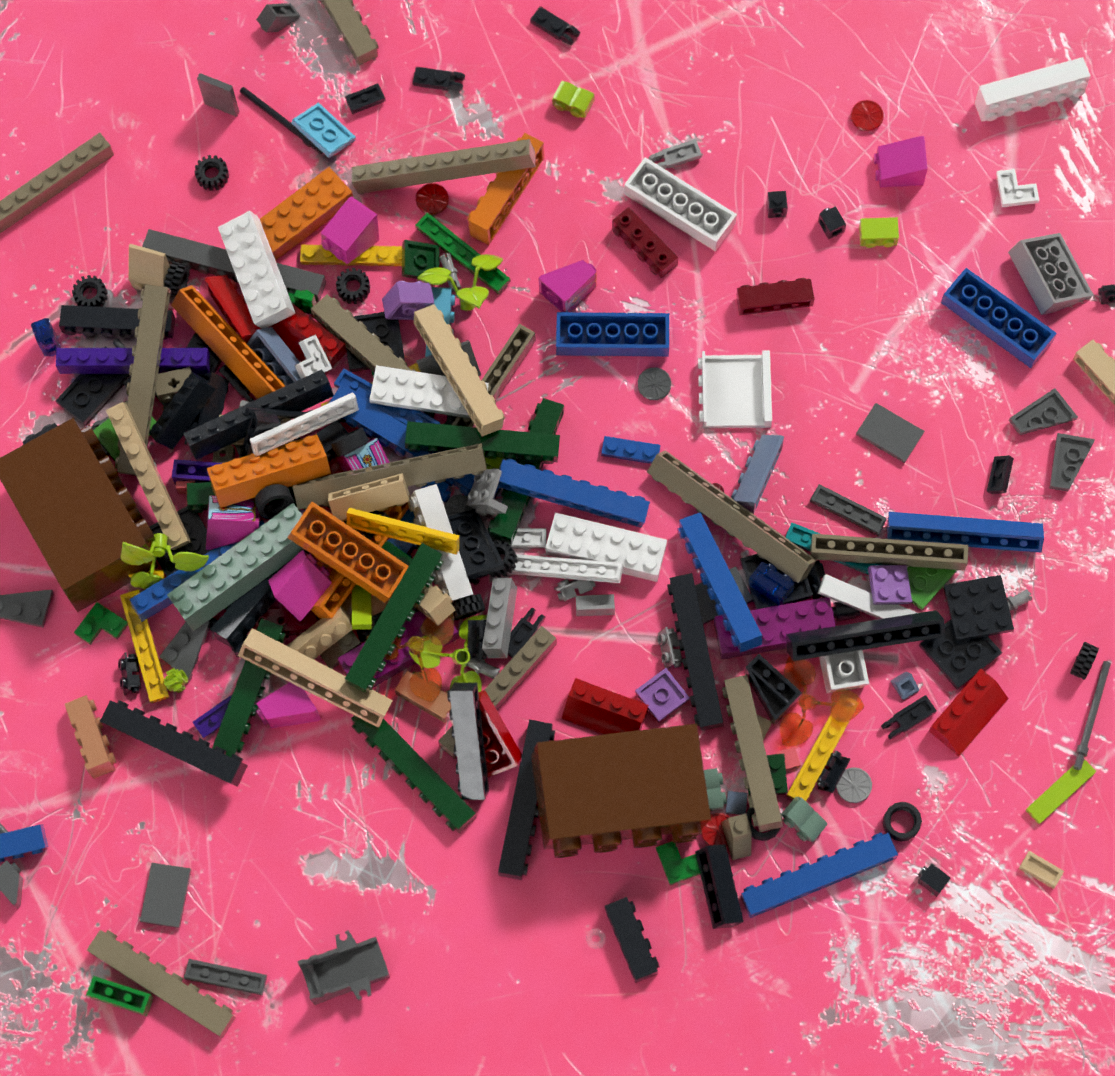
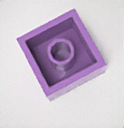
[382,281,434,320]

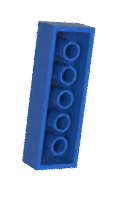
[941,268,1057,368]
[556,312,669,357]

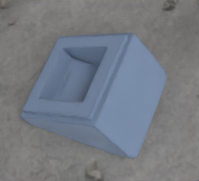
[891,671,919,700]
[726,791,748,815]

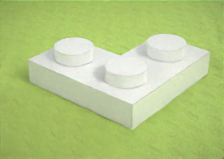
[996,169,1039,207]
[294,335,332,379]

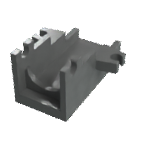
[297,930,390,1005]

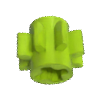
[164,668,188,693]

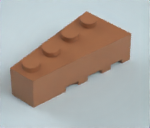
[65,695,117,779]

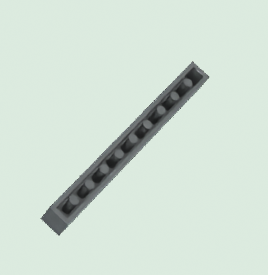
[142,229,326,302]

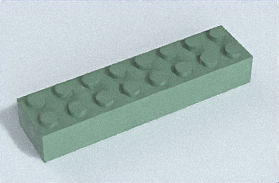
[167,503,305,631]

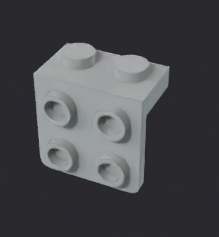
[466,469,508,516]

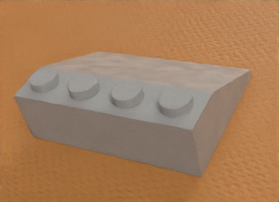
[1008,233,1094,315]

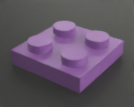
[868,565,912,605]
[635,668,690,722]

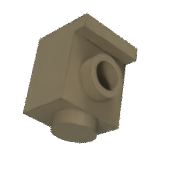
[212,444,236,463]

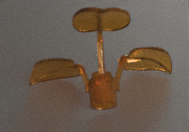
[366,613,454,702]
[780,656,864,746]

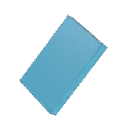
[291,102,356,158]

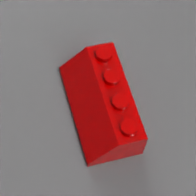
[204,275,261,344]
[270,303,347,375]
[929,669,1009,756]
[561,678,649,735]
[446,690,522,778]

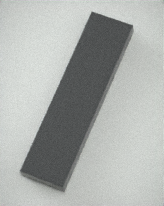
[810,484,887,536]
[184,959,267,996]

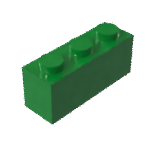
[86,976,154,1017]

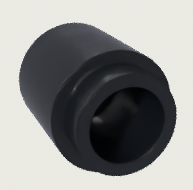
[832,602,860,622]

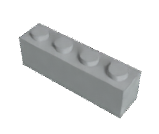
[482,578,518,658]

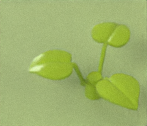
[417,254,503,311]
[121,533,209,589]
[408,615,487,692]

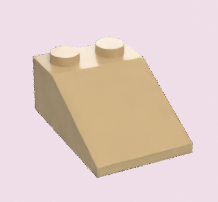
[128,244,170,291]

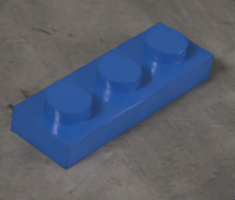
[601,436,661,464]

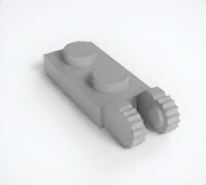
[648,139,702,169]

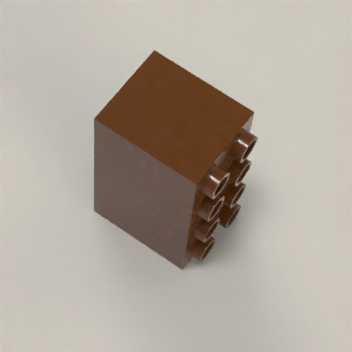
[0,418,158,613]
[531,723,711,858]

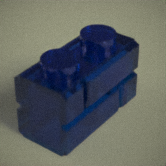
[31,318,61,356]
[749,562,794,605]

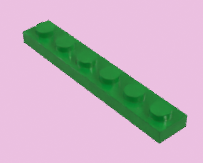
[415,212,511,294]

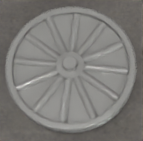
[836,767,872,803]

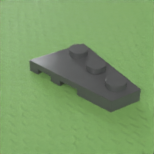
[1009,388,1078,435]
[1049,433,1095,492]
[0,590,54,628]
[159,621,211,681]

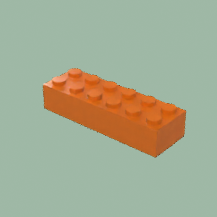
[467,133,545,246]
[260,167,353,261]
[207,434,331,508]
[287,502,409,603]

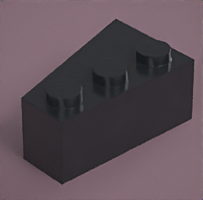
[744,654,802,726]

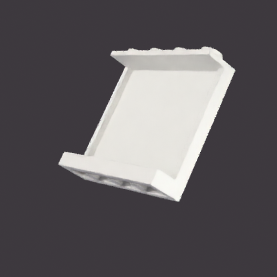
[698,350,772,428]

